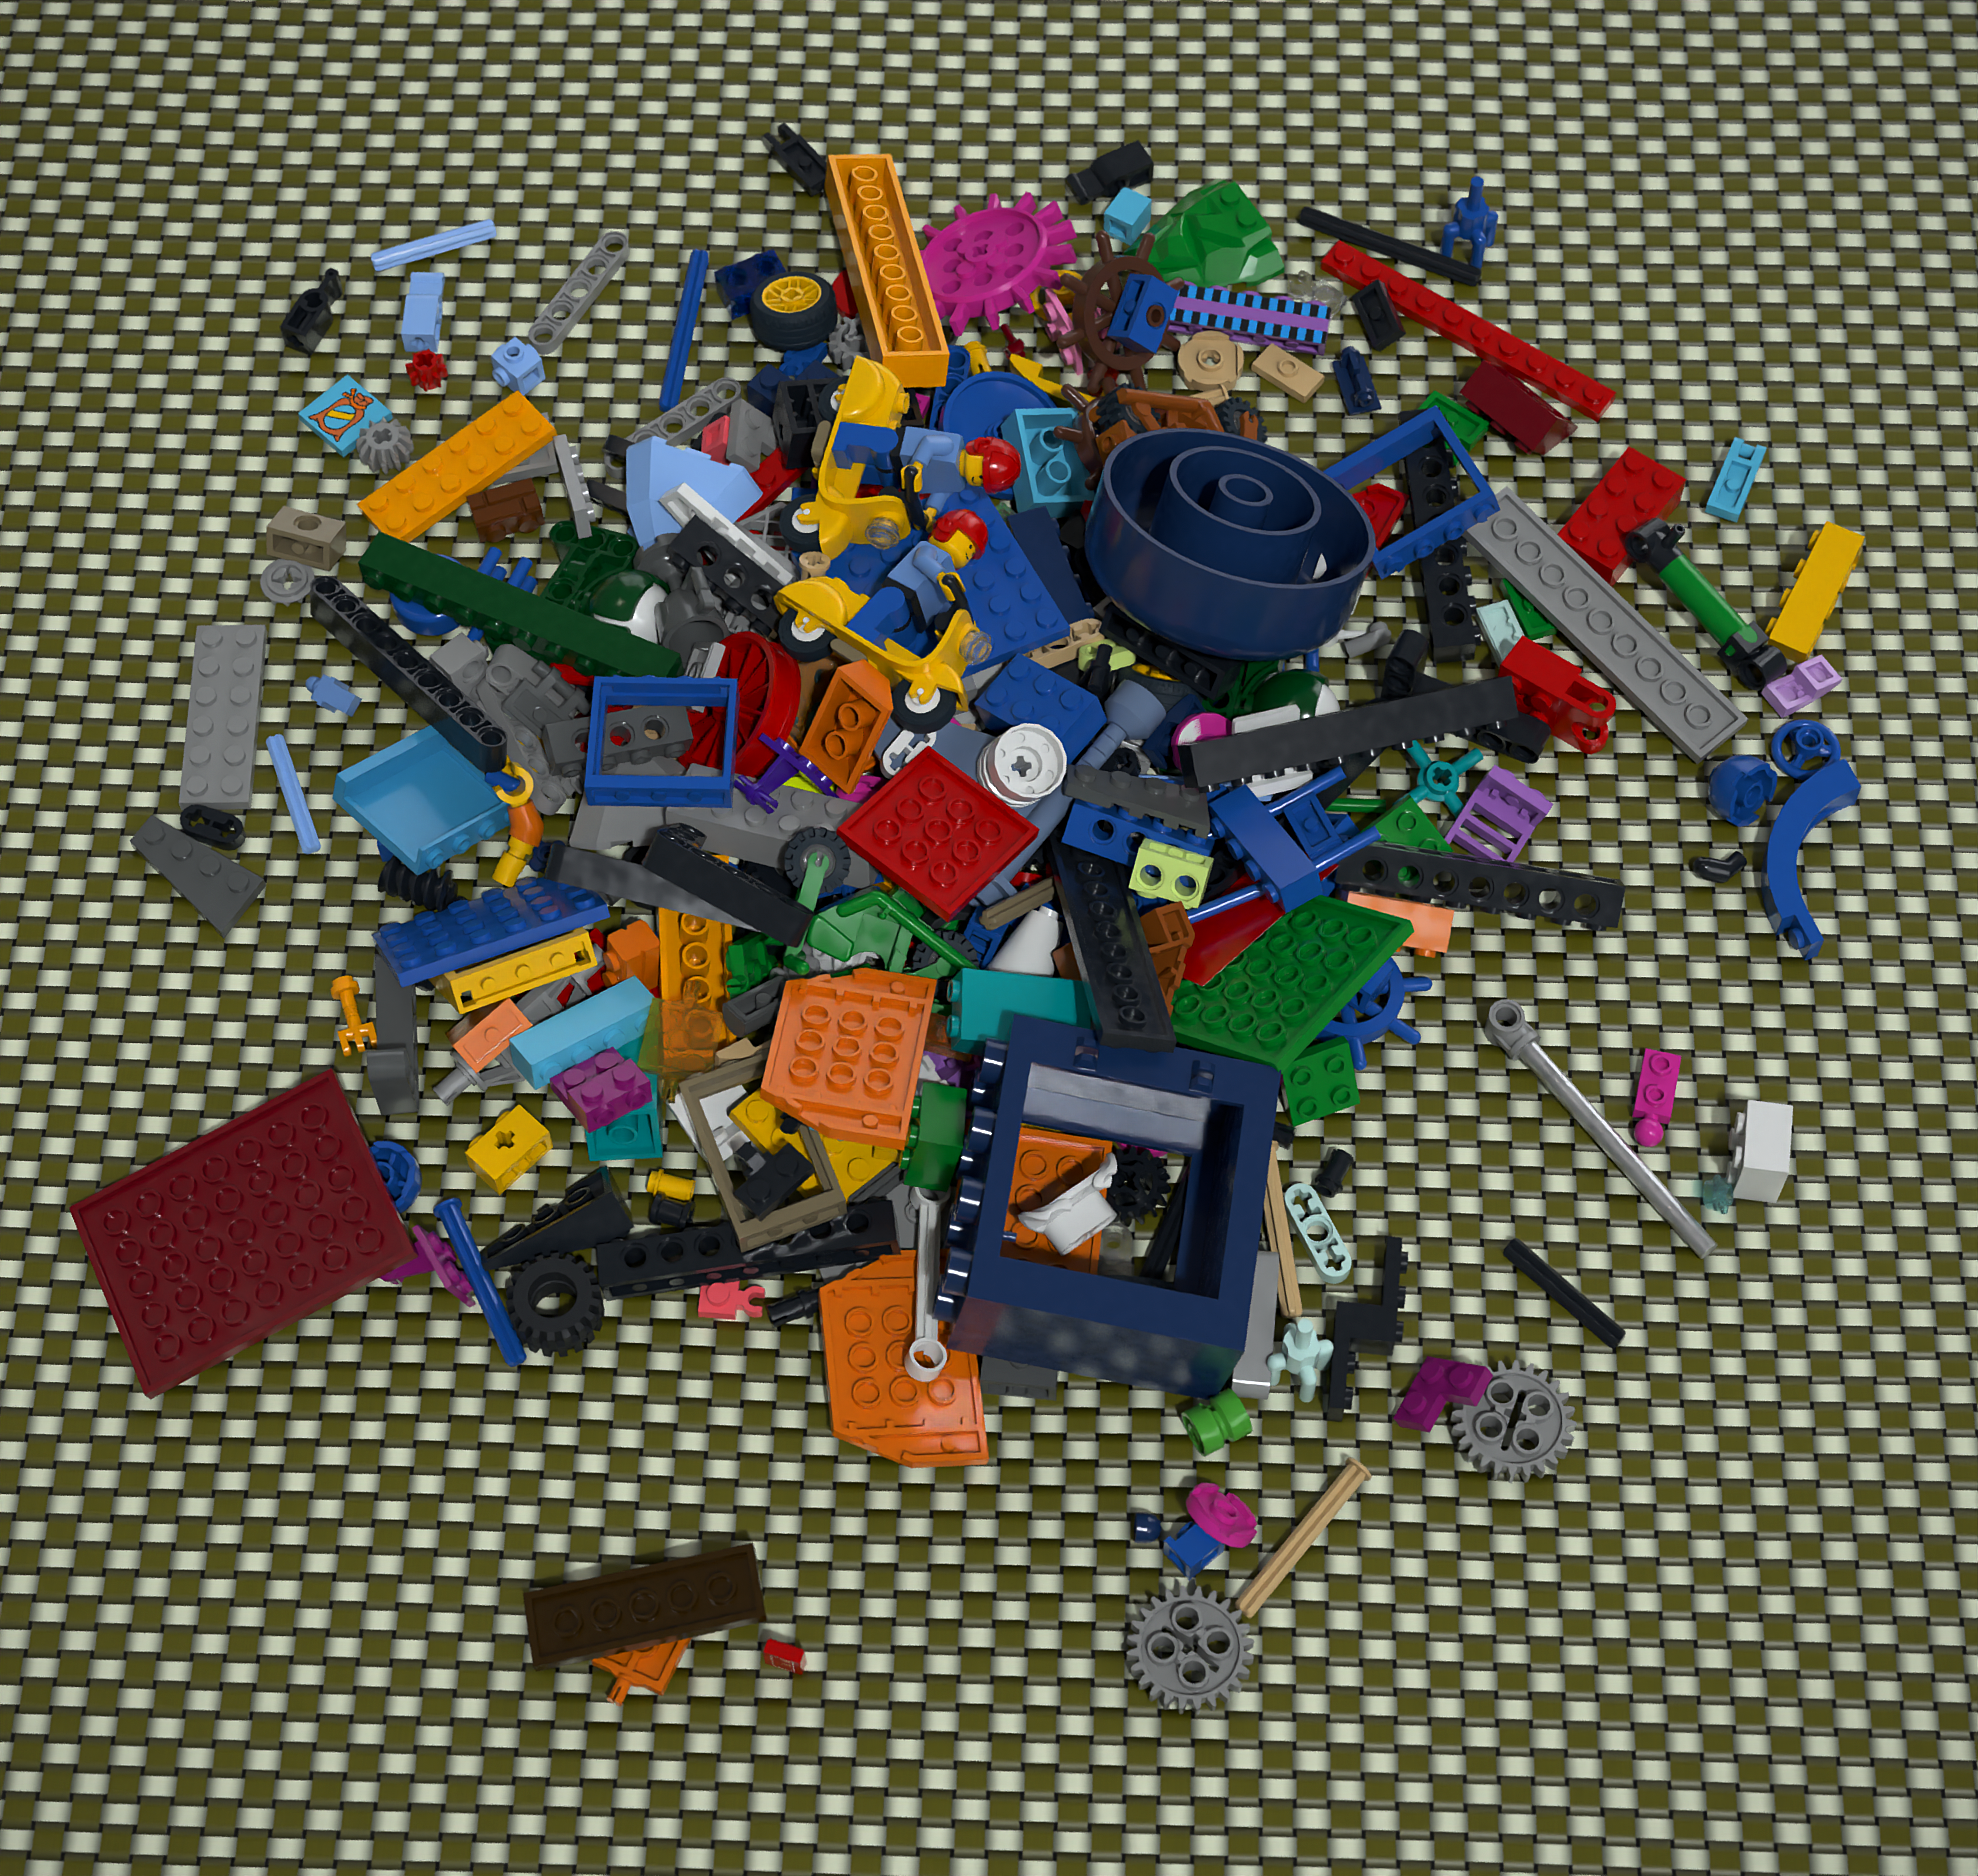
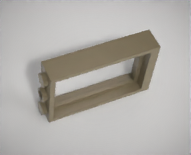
[678,1047,847,1253]

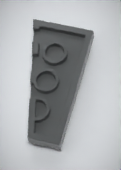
[1064,764,1210,840]
[130,815,266,939]

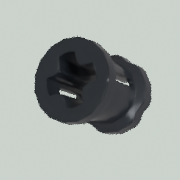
[649,1192,696,1232]

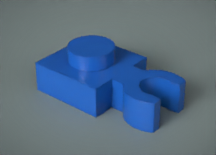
[779,343,828,379]

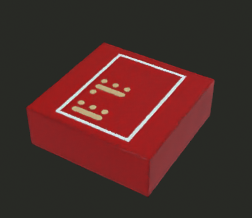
[763,1638,807,1675]

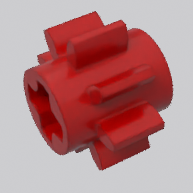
[405,349,448,391]

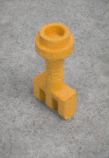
[330,976,377,1057]

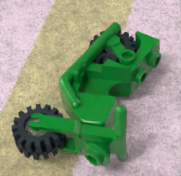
[762,827,979,1030]

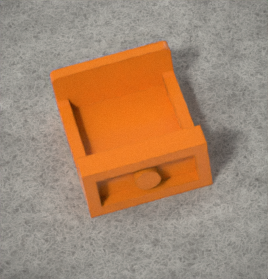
[445,997,533,1073]

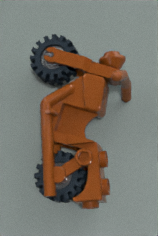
[1089,383,1268,467]

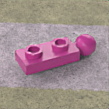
[1632,1048,1682,1147]

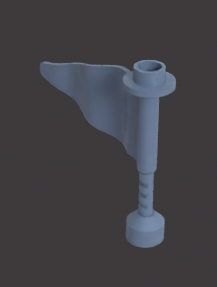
[873,680,1166,910]

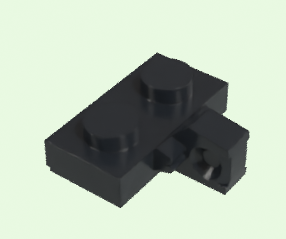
[733,1142,816,1222]

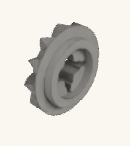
[260,559,315,607]

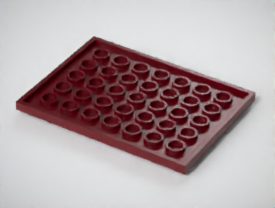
[69,1068,419,1400]

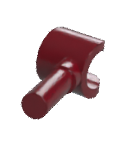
[1001,324,1026,361]

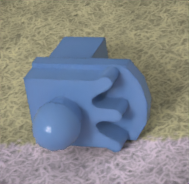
[305,674,362,717]

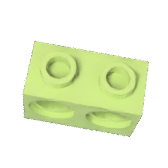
[1128,838,1214,909]

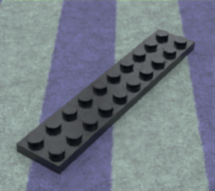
[1044,827,1177,1053]

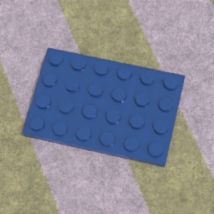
[371,877,610,988]

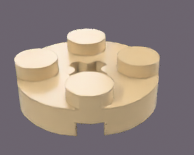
[1178,331,1244,392]

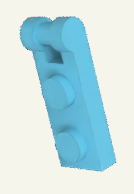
[1705,437,1767,523]

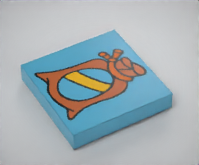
[298,374,393,458]

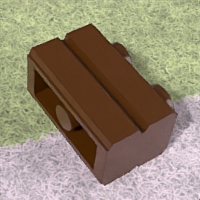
[466,478,545,543]

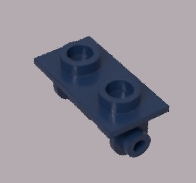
[1331,346,1382,416]

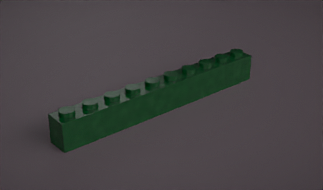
[358,531,684,678]

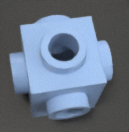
[491,337,545,396]

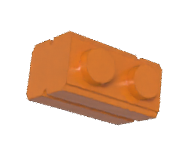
[602,919,660,990]

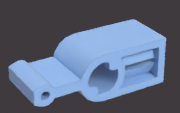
[401,272,445,352]

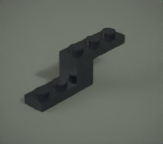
[1327,1236,1408,1422]

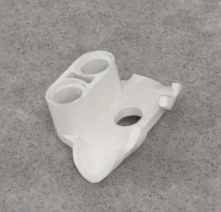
[1018,1152,1117,1256]

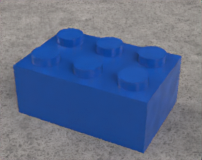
[974,652,1107,765]

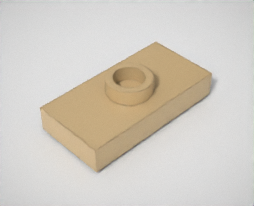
[1251,343,1324,404]

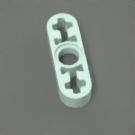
[1284,1183,1351,1284]

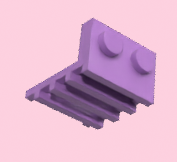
[1444,765,1553,862]

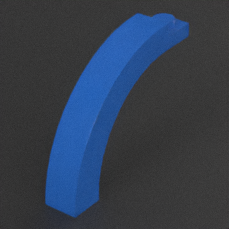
[1761,758,1861,960]

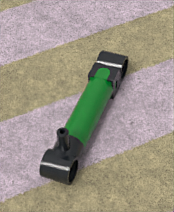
[1625,518,1787,690]

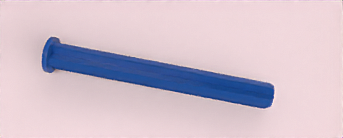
[433,1198,527,1367]

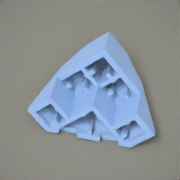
[626,436,763,551]

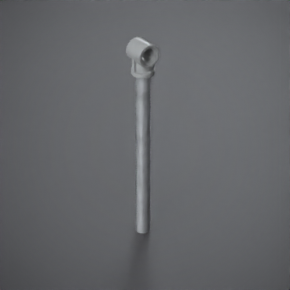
[1484,999,1718,1259]

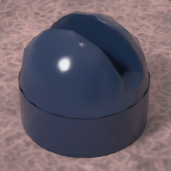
[1134,1512,1162,1544]

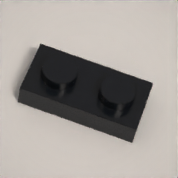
[1352,279,1406,352]

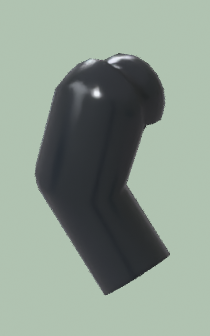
[1693,851,1747,883]

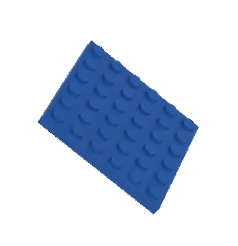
[791,482,1070,697]

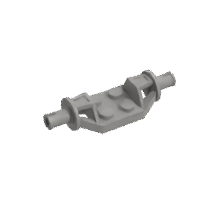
[432,943,605,1106]

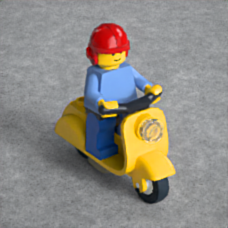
[779,355,1021,561]
[773,509,992,734]

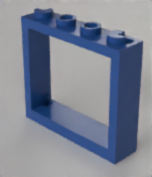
[1323,405,1500,580]
[584,675,740,808]

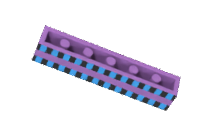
[1164,281,1331,356]

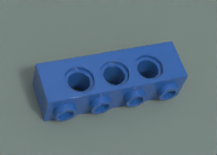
[1061,799,1215,888]

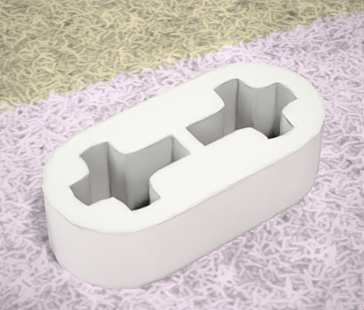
[880,729,936,780]

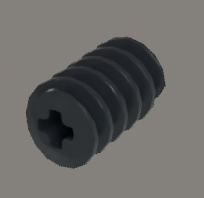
[378,855,458,912]

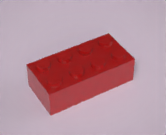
[1557,446,1686,587]

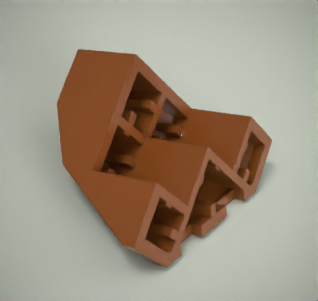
[1052,901,1195,1017]

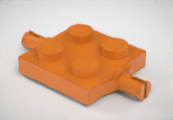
[591,1638,692,1706]

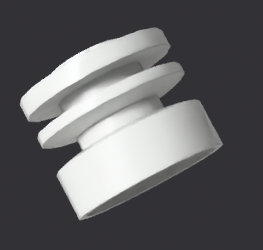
[977,723,1067,809]

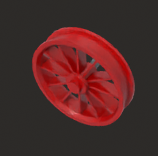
[678,631,801,778]

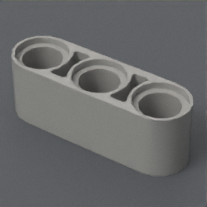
[485,644,577,719]

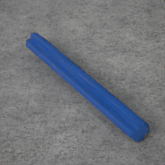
[659,249,709,413]

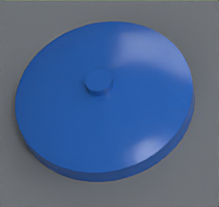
[939,371,1058,500]

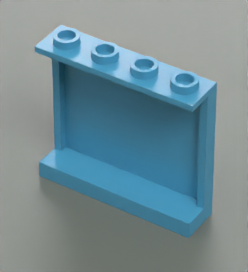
[332,725,510,876]

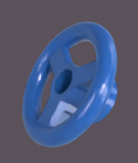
[1771,719,1841,780]

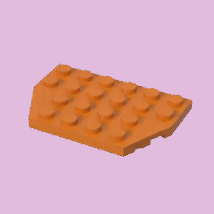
[760,967,937,1151]
[818,1249,989,1468]

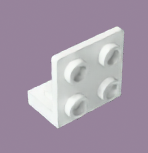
[1232,704,1313,798]
[666,1064,751,1161]

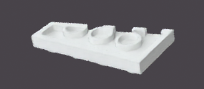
[659,482,793,597]

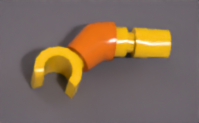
[491,762,544,887]

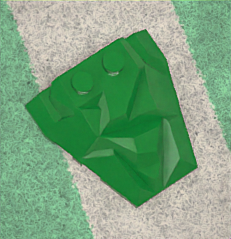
[1124,179,1285,289]

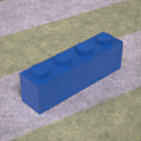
[1209,784,1323,913]

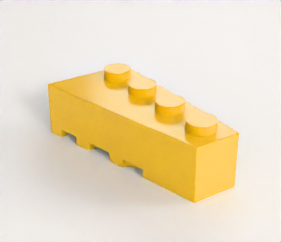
[1765,521,1865,664]

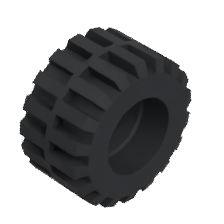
[506,1253,605,1357]

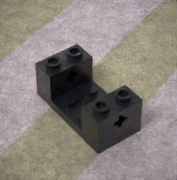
[772,377,924,469]

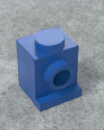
[1163,1521,1224,1581]

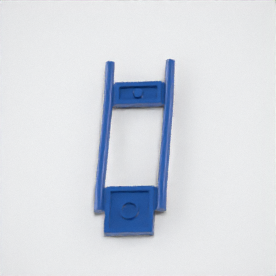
[1124,765,1382,924]

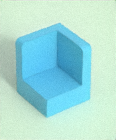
[1104,187,1152,246]

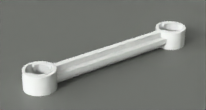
[904,1185,951,1382]

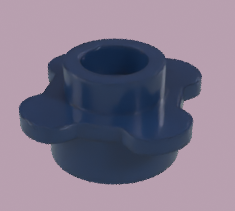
[529,840,566,874]

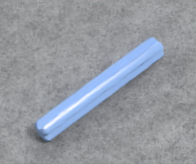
[371,219,496,272]
[266,734,321,854]

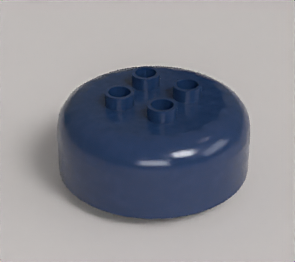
[1084,428,1376,661]

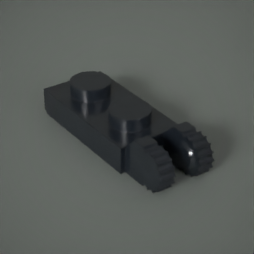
[761,123,827,197]

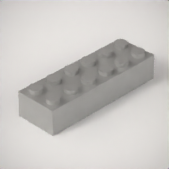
[665,763,879,889]

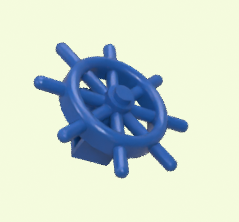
[1315,957,1432,1071]

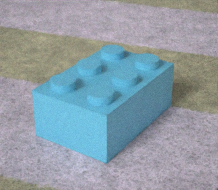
[1001,408,1095,518]

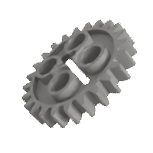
[1450,1360,1577,1483]
[1126,1586,1254,1715]

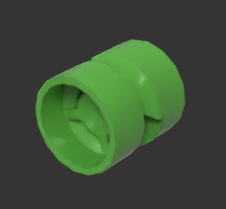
[1181,1388,1253,1457]

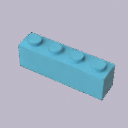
[509,975,661,1090]

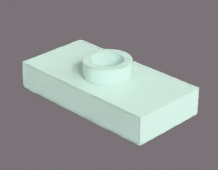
[1475,599,1525,669]

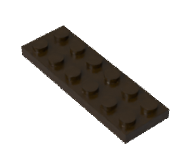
[523,1543,768,1672]

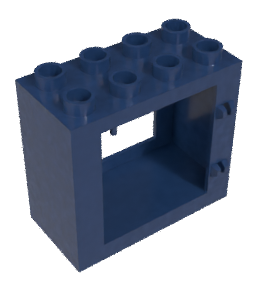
[932,1014,1282,1400]

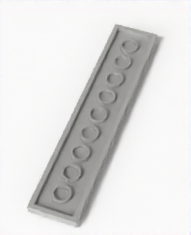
[1462,486,1748,764]

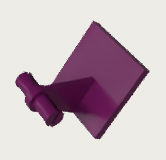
[379,1224,476,1308]

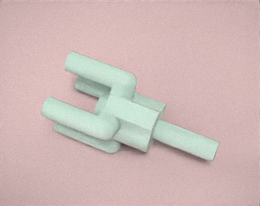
[1267,1319,1333,1402]

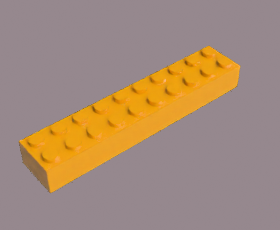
[825,154,950,388]

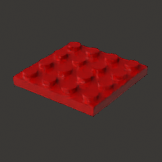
[836,746,1040,923]

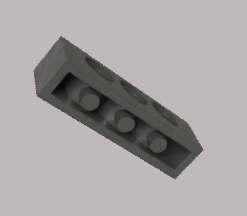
[542,705,694,778]

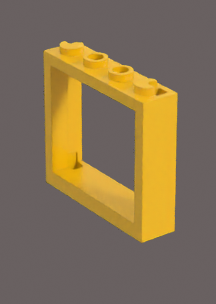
[429,927,598,1015]

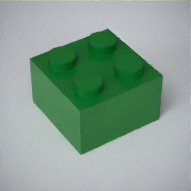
[898,1081,967,1192]

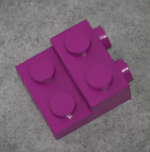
[549,1046,653,1133]

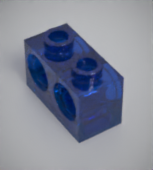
[714,249,787,320]

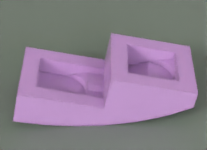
[1761,655,1843,718]

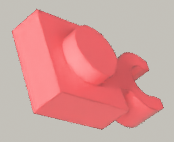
[698,1281,765,1320]

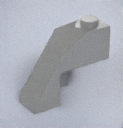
[569,742,687,850]

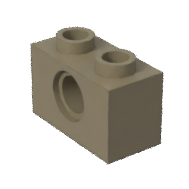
[266,506,346,571]

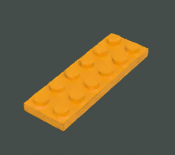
[357,390,558,543]

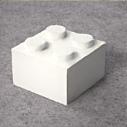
[1726,1100,1793,1203]

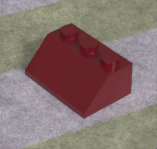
[1460,360,1578,455]

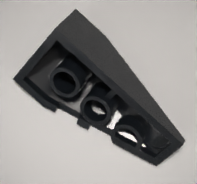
[480,1165,634,1271]

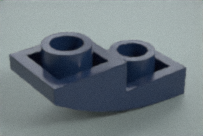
[1142,694,1206,770]

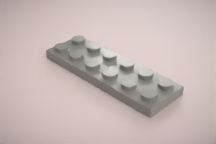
[179,625,267,810]

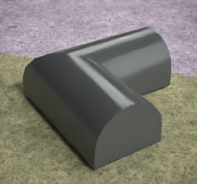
[722,975,788,1038]

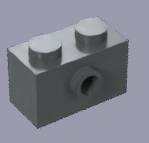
[980,1356,1059,1401]

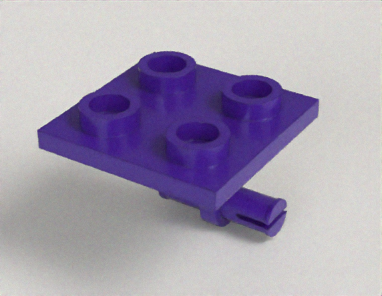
[734,733,839,814]

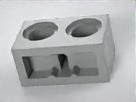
[429,632,496,705]

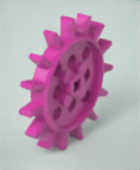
[919,192,1077,336]

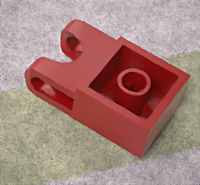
[1498,635,1616,754]

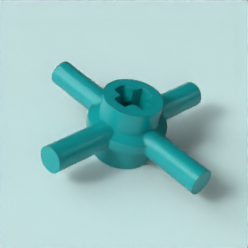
[1392,740,1483,828]

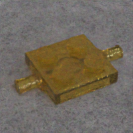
[637,980,724,1103]

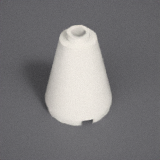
[984,905,1064,978]

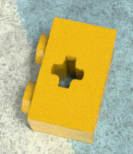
[465,1104,553,1195]

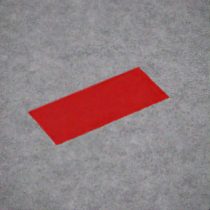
[1182,851,1339,987]

